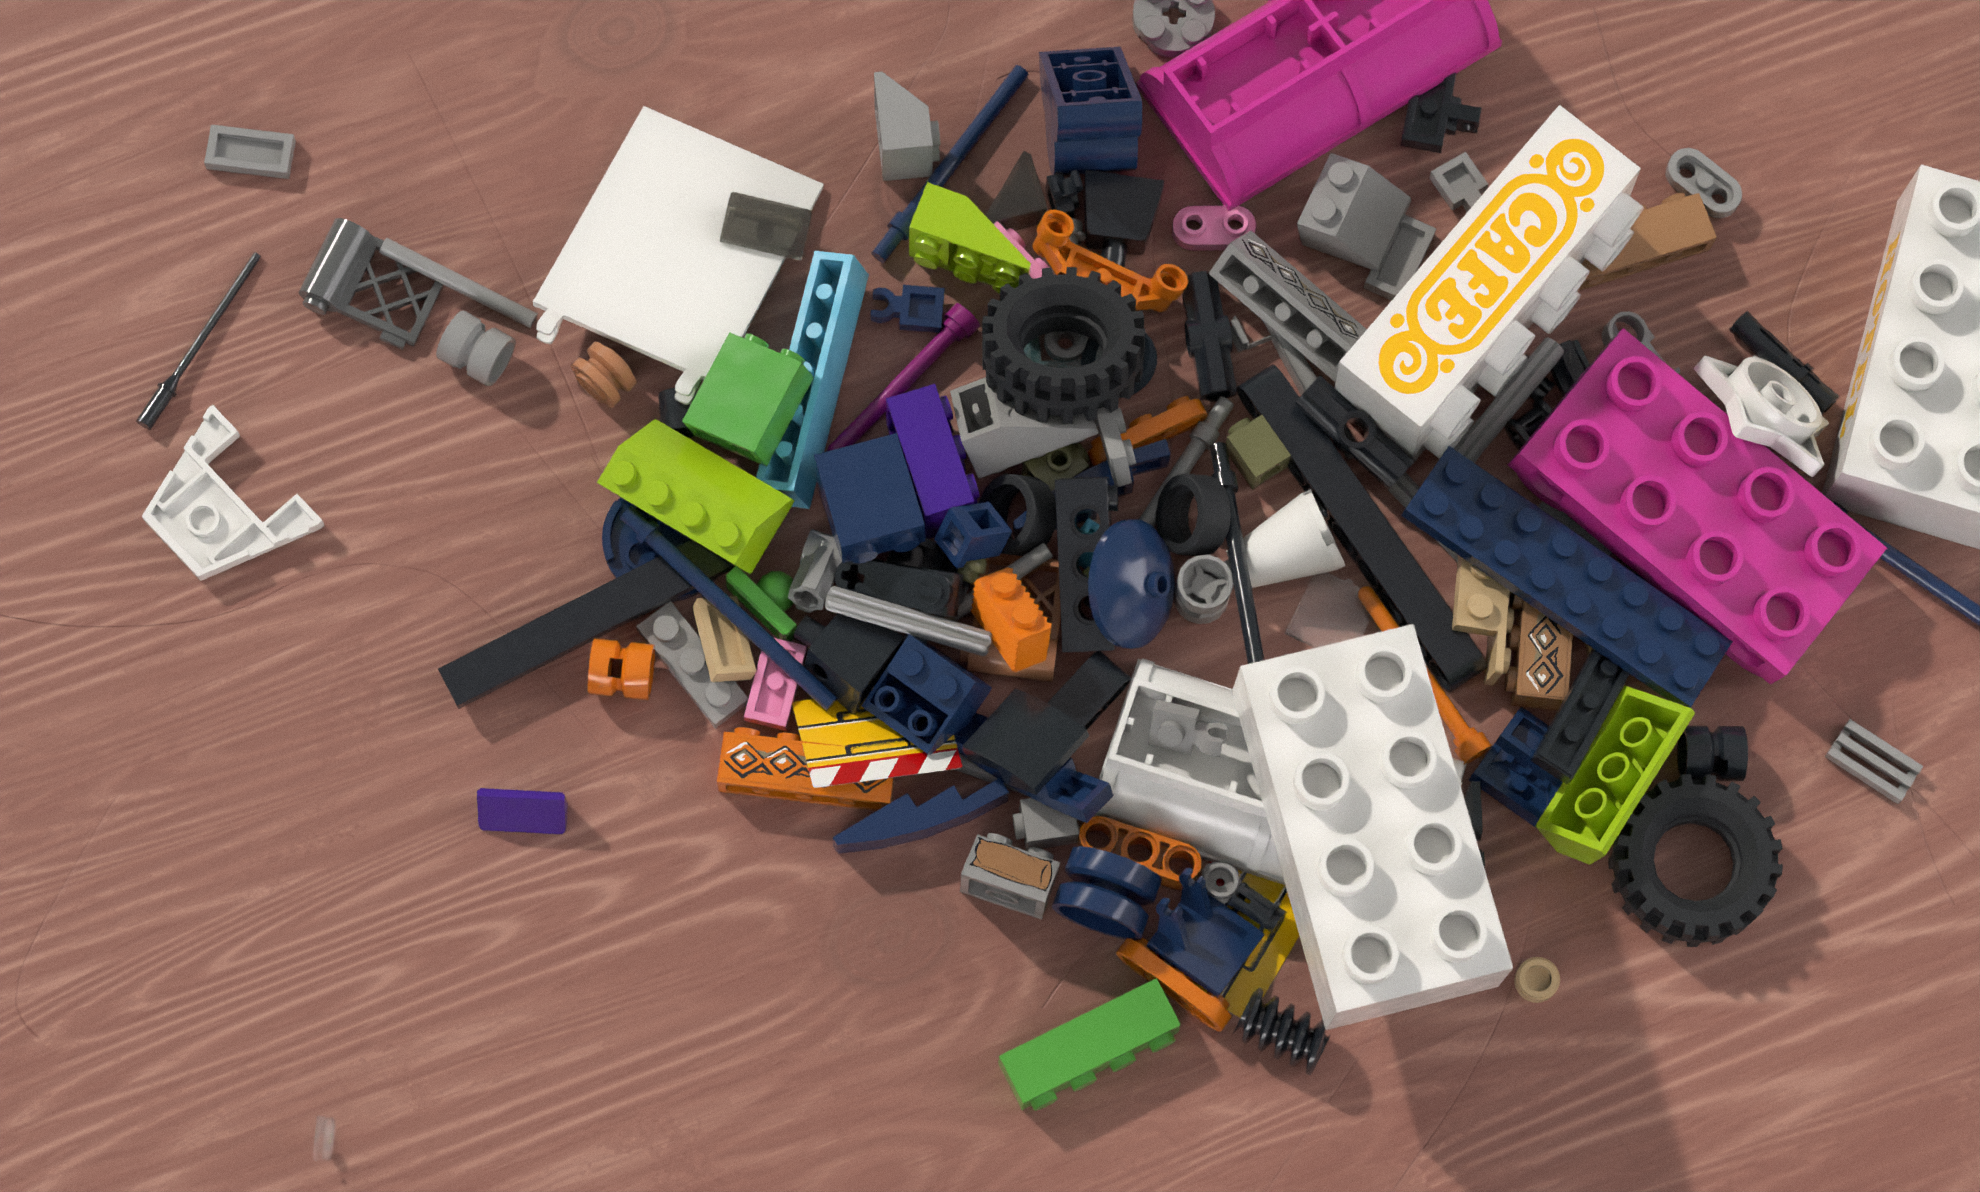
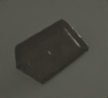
[720,192,812,261]

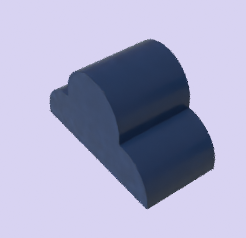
[1039,46,1142,175]

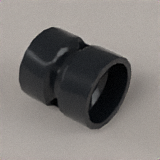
[1677,726,1748,781]

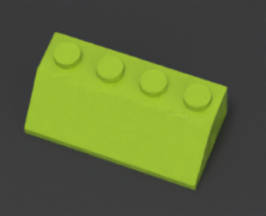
[597,419,795,575]
[1535,685,1695,865]

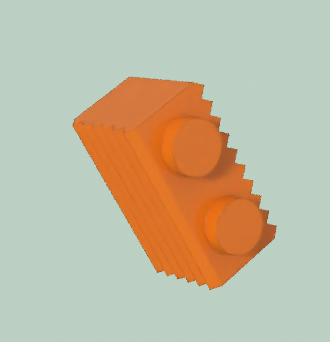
[971,567,1052,672]

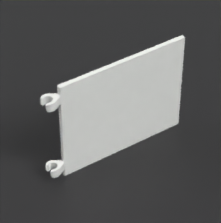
[533,106,824,405]

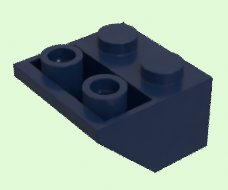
[862,634,992,755]

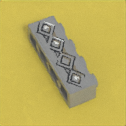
[1208,231,1367,381]

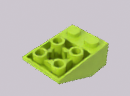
[909,182,1031,294]

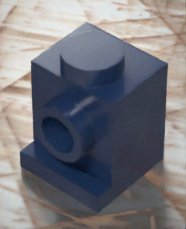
[934,502,1012,569]

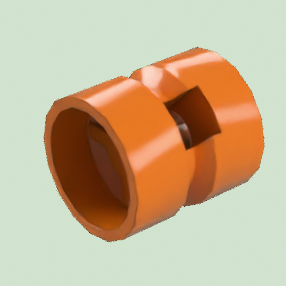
[588,638,655,700]

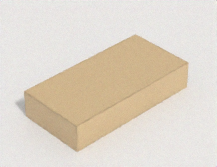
[692,596,757,682]

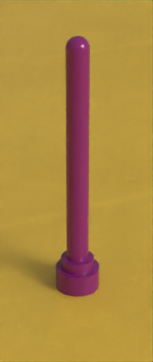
[827,303,980,451]

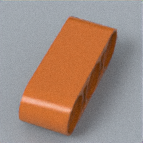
[1077,816,1202,890]

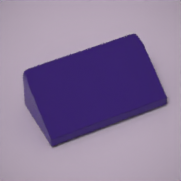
[477,788,568,834]

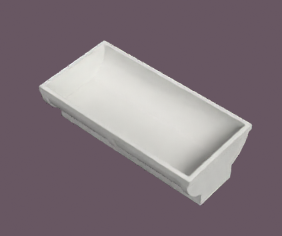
[1093,658,1466,885]

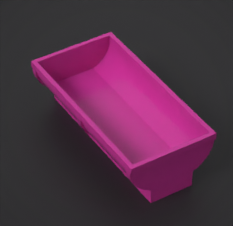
[1136,0,1502,212]

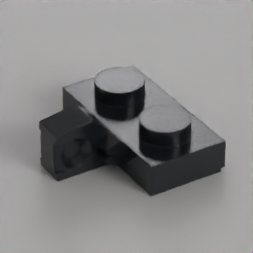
[1400,73,1481,153]

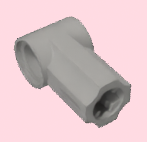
[788,529,842,613]

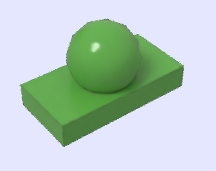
[726,566,797,642]

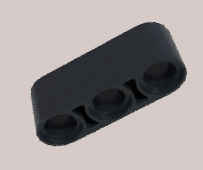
[1047,651,1132,730]

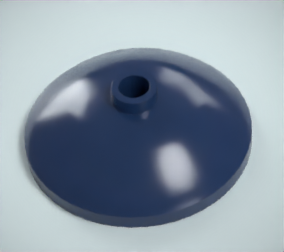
[1088,519,1175,649]

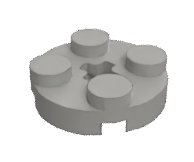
[1132,0,1215,57]

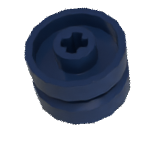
[1052,846,1162,940]

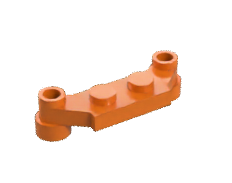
[1033,210,1188,312]

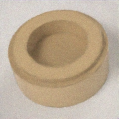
[1514,957,1560,1003]

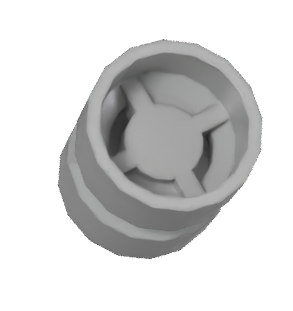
[436,311,516,386]
[1174,555,1233,624]

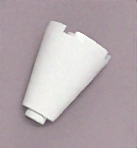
[1224,489,1346,588]

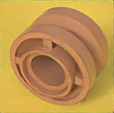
[571,341,637,408]

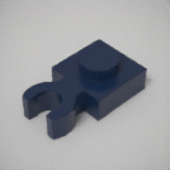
[871,285,945,333]

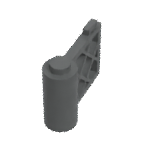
[298,218,444,350]

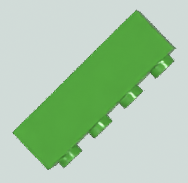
[998,978,1181,1111]

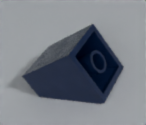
[814,433,926,563]

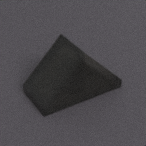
[985,151,1048,231]

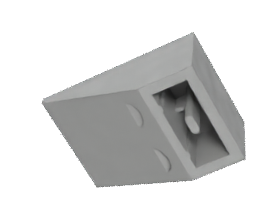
[950,377,1099,478]

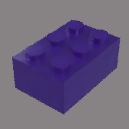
[886,384,980,539]

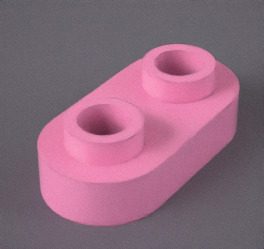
[1172,206,1256,251]

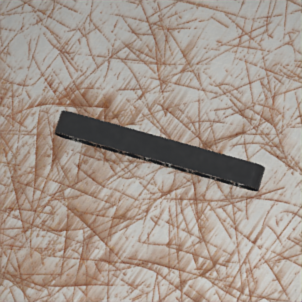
[1236,364,1487,692]

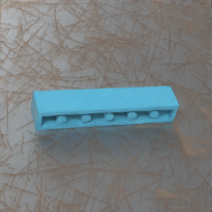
[756,251,869,509]

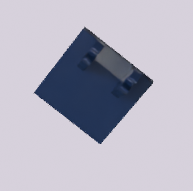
[1146,868,1265,998]

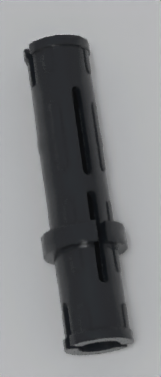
[1729,311,1840,415]

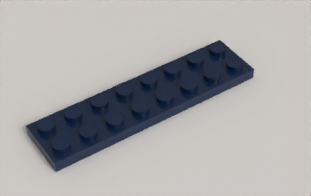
[1401,446,1733,708]

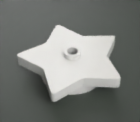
[1694,355,1829,477]

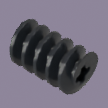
[1233,988,1332,1075]

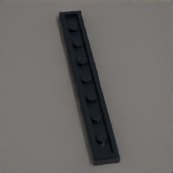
[438,540,765,709]

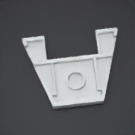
[142,405,324,581]

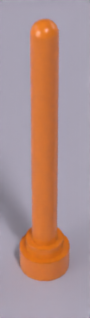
[1358,586,1492,765]

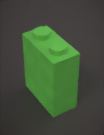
[682,332,814,467]

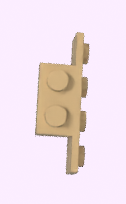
[1452,555,1514,685]

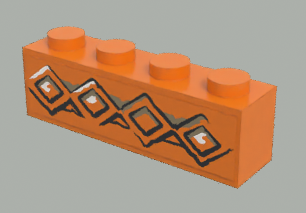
[717,727,895,811]

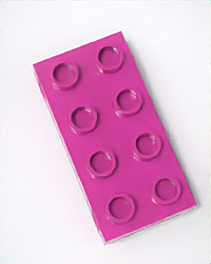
[1508,328,1887,685]

